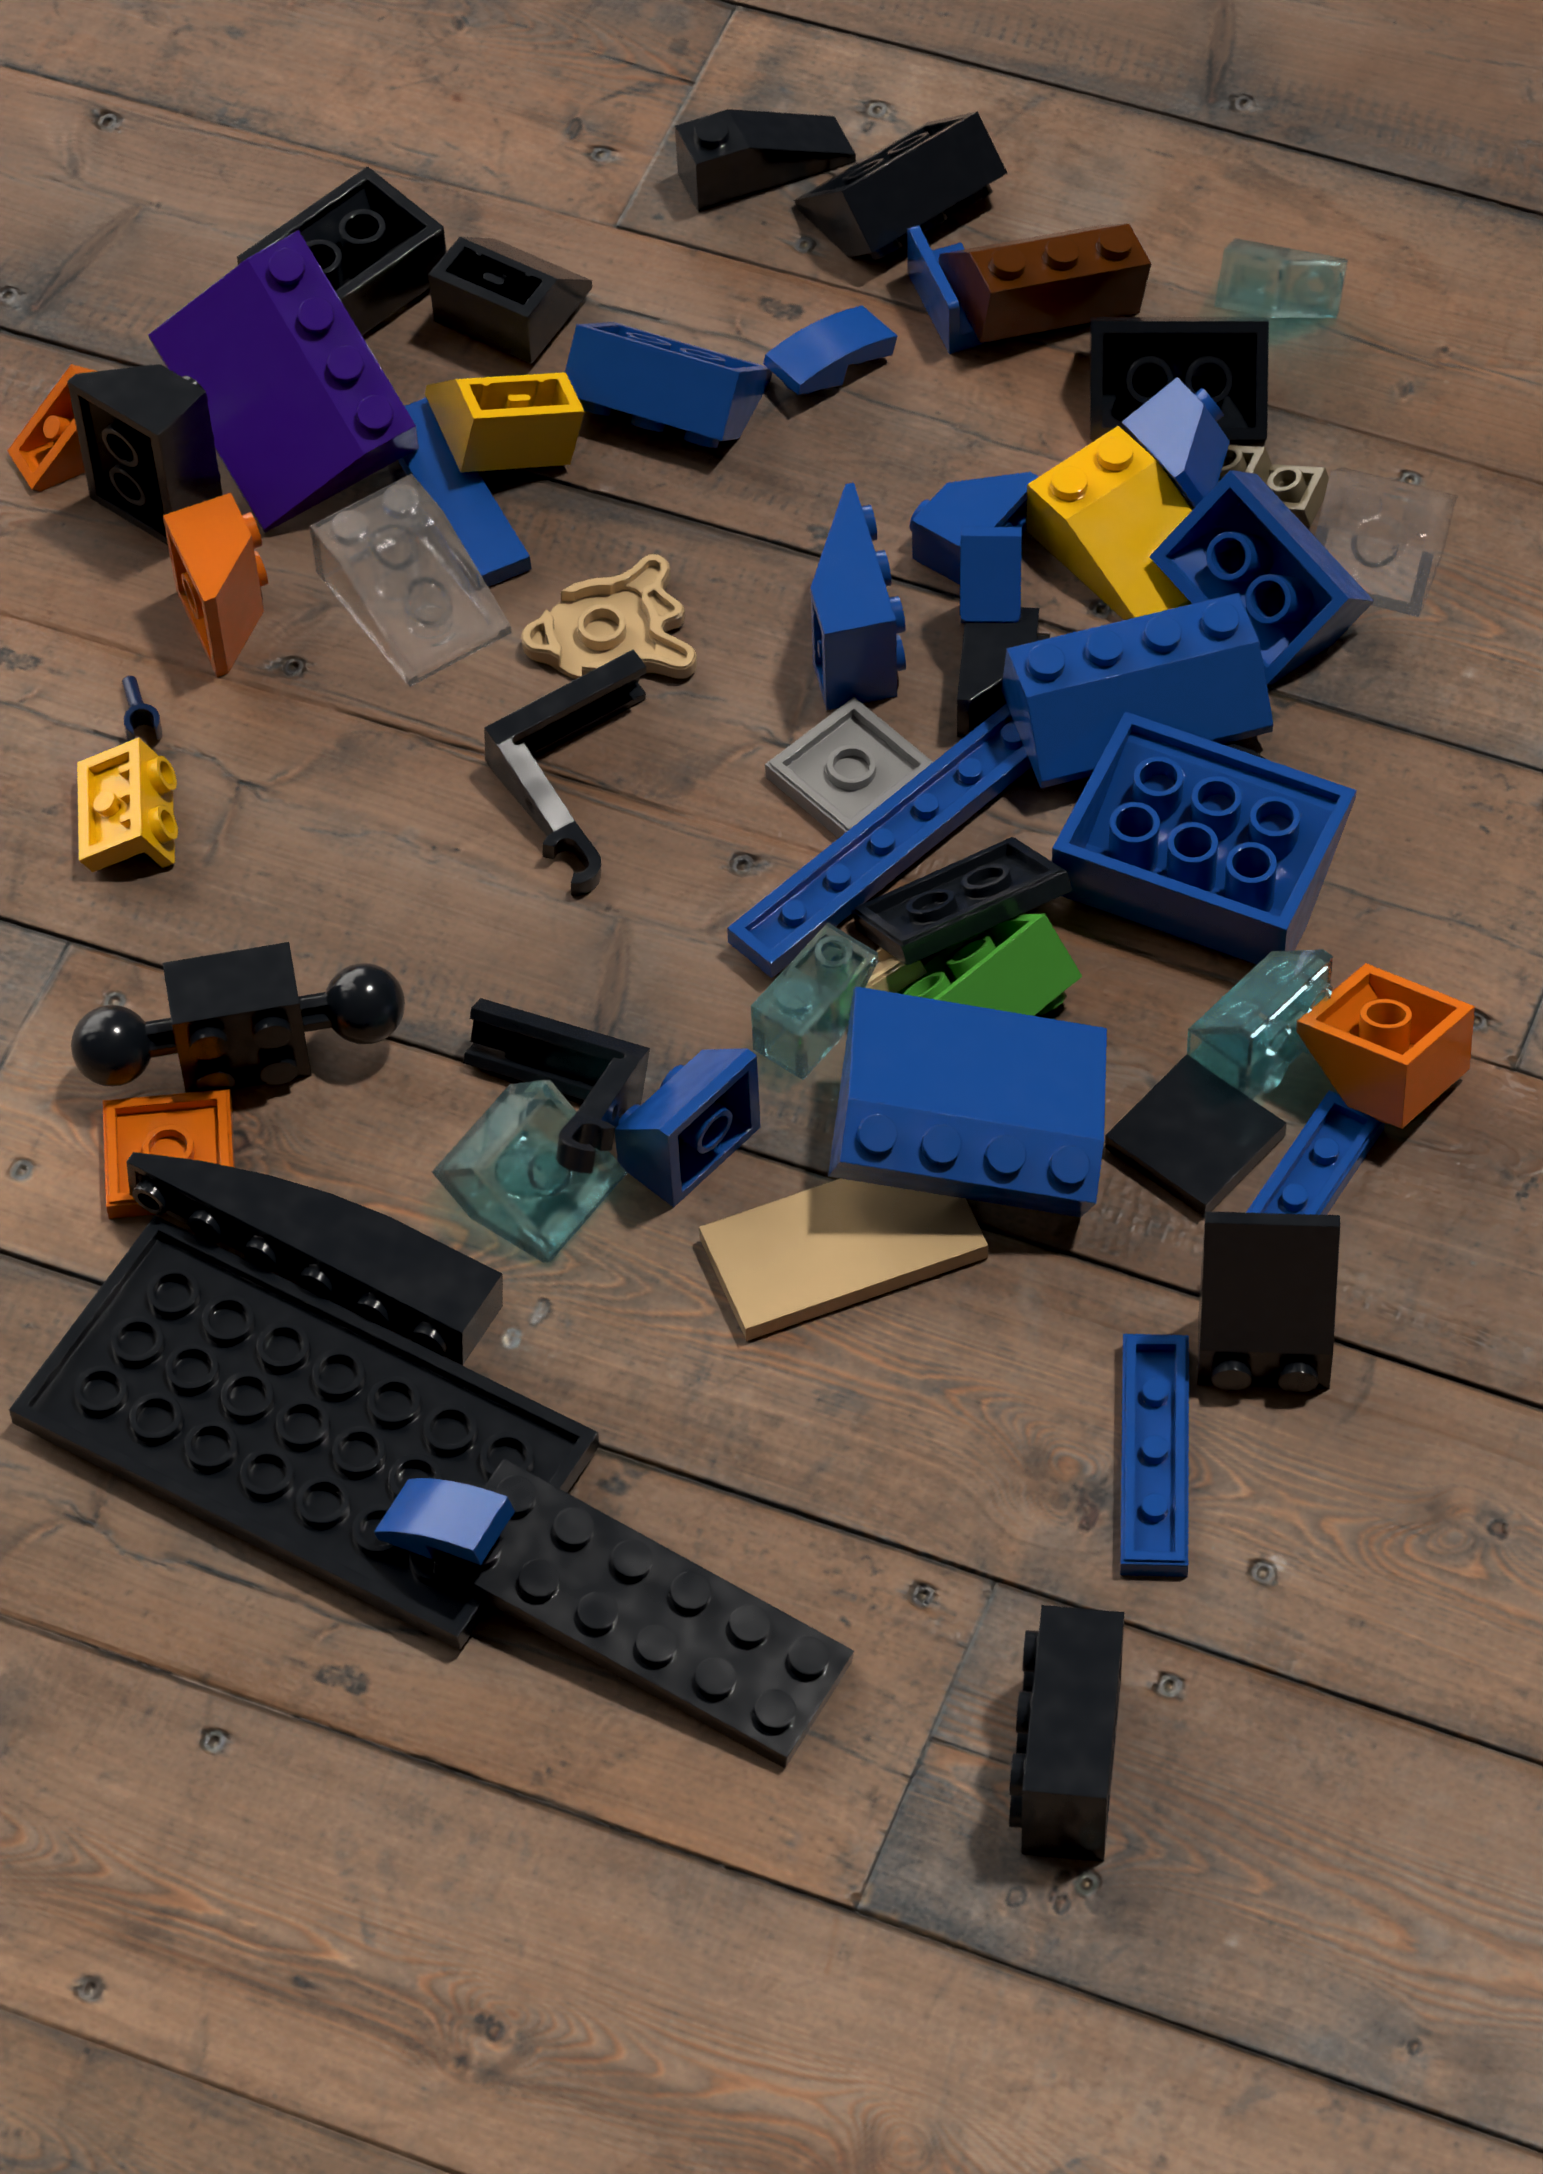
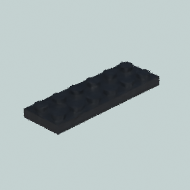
[433,1458,854,1768]

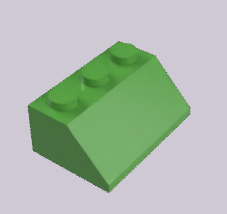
[847,914,1082,1025]

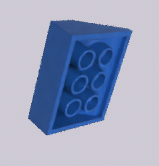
[1052,711,1357,974]
[828,986,1107,1217]

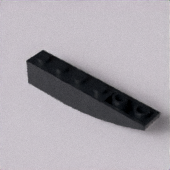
[126,1152,503,1365]

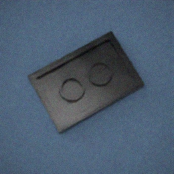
[851,837,1073,966]

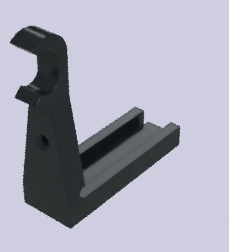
[484,649,646,896]
[463,998,650,1173]

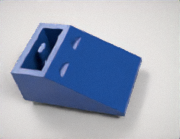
[810,483,906,710]

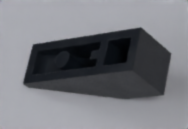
[675,109,856,212]

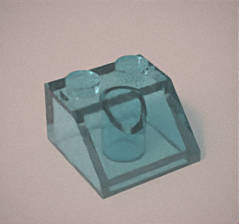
[432,1079,627,1263]

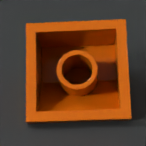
[163,493,268,677]
[1296,963,1475,1129]

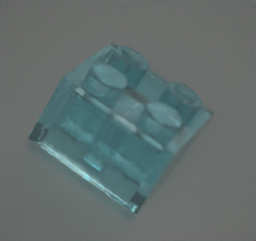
[1187,949,1333,1100]

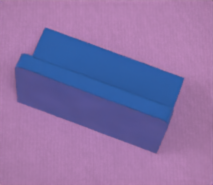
[907,225,995,354]

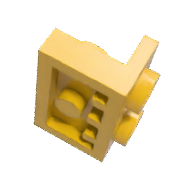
[77,737,178,873]

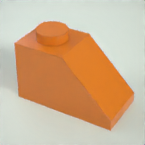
[7,364,96,492]

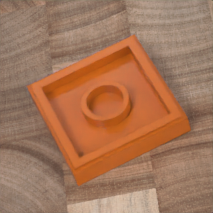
[103,1089,235,1219]

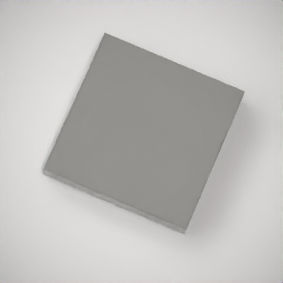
[765,697,933,838]

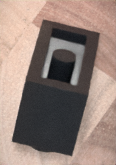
[957,607,1050,737]

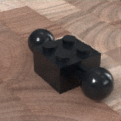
[71,942,405,1093]

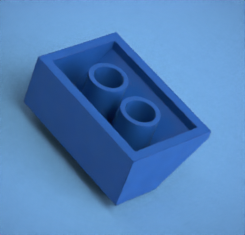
[565,322,773,448]
[1149,470,1374,685]

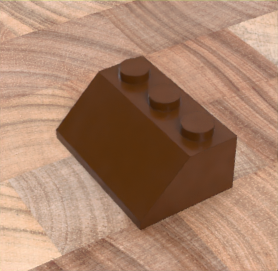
[938,223,1152,343]

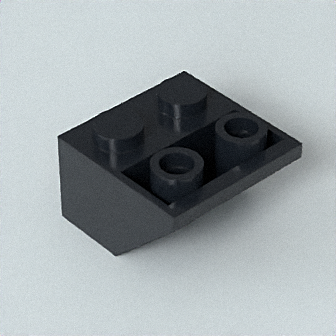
[428,237,592,364]

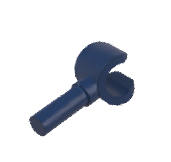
[122,676,162,741]

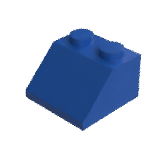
[615,1048,761,1208]

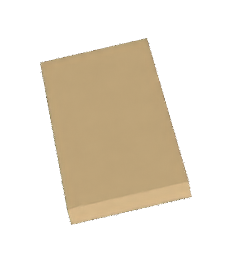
[699,1178,988,1341]

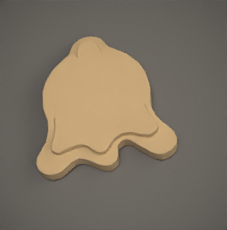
[521,554,697,680]

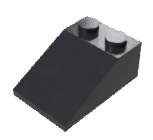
[1197,1211,1340,1393]

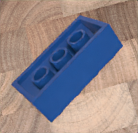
[1001,593,1274,788]

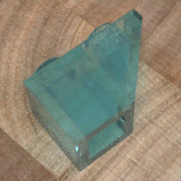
[1214,238,1348,318]
[751,923,879,1080]

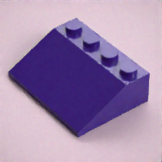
[148,230,419,533]

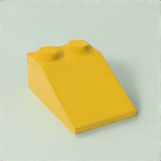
[1026,426,1192,620]

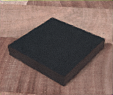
[1105,1055,1286,1217]

